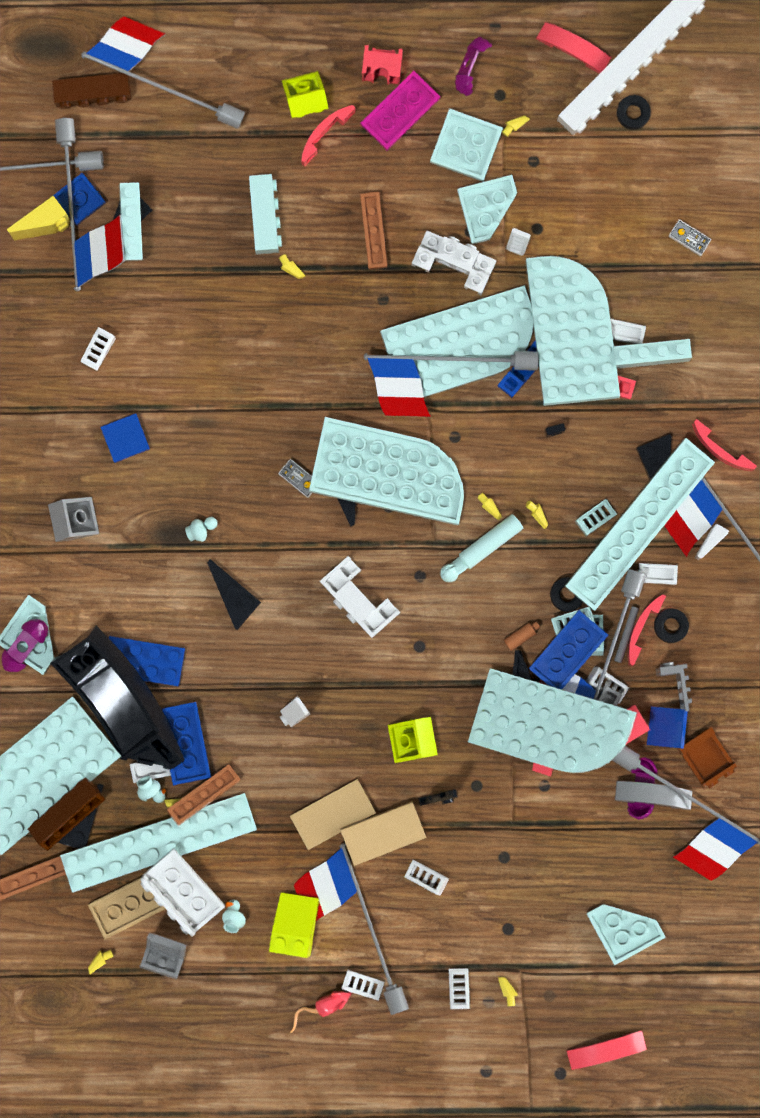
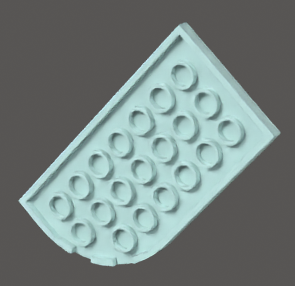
[526,256,620,406]
[380,285,533,397]
[309,417,464,525]
[468,668,637,773]
[0,697,121,855]

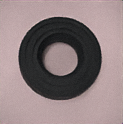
[616,95,651,130]
[550,577,583,612]
[654,608,689,643]

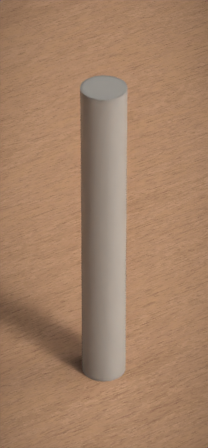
[614,606,639,663]

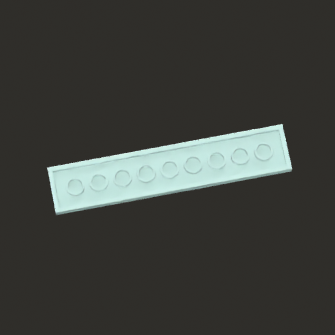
[565,438,715,611]
[60,793,257,892]

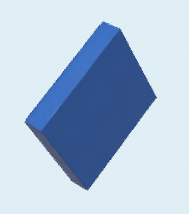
[53,173,106,226]
[101,414,150,463]
[647,707,688,749]

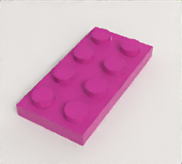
[360,71,440,151]

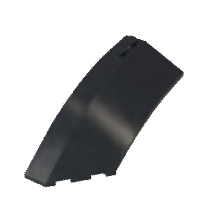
[50,625,185,770]

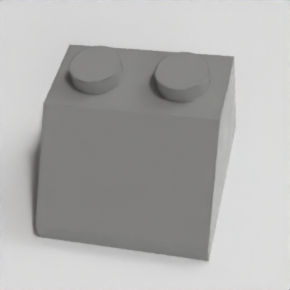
[48,497,99,542]

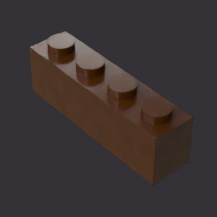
[52,73,131,109]
[28,777,106,851]

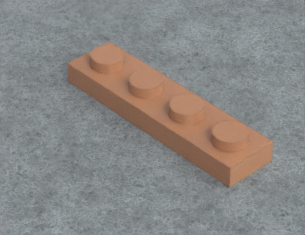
[360,192,387,270]
[167,765,241,826]
[0,856,66,900]

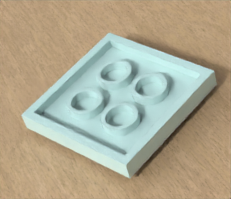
[430,109,503,182]

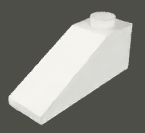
[280,697,310,728]

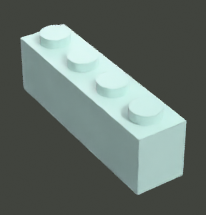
[249,174,282,254]
[119,182,143,261]
[614,339,692,369]

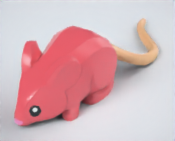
[290,990,352,1033]

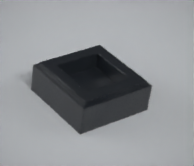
[544,423,566,438]

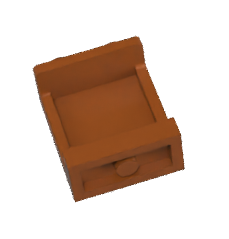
[677,727,737,788]

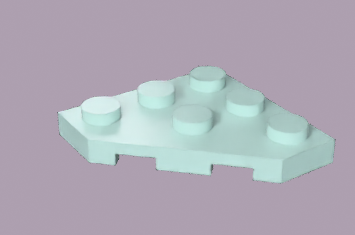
[457,175,517,244]
[0,595,54,675]
[586,904,666,965]

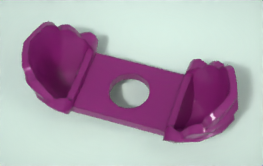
[455,37,492,96]
[1,619,48,672]
[627,757,658,820]

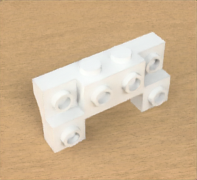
[412,231,496,295]
[320,556,400,638]

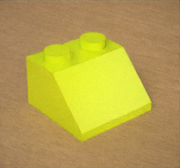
[282,71,329,118]
[388,717,438,763]

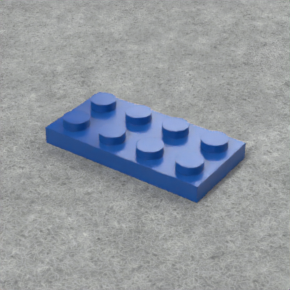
[529,610,608,690]
[109,636,185,687]
[162,702,211,785]

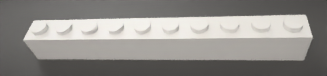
[557,0,705,136]

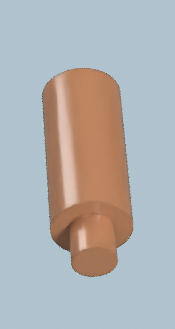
[503,621,541,651]

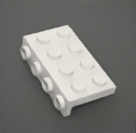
[141,848,225,937]

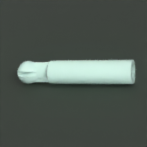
[440,514,524,582]

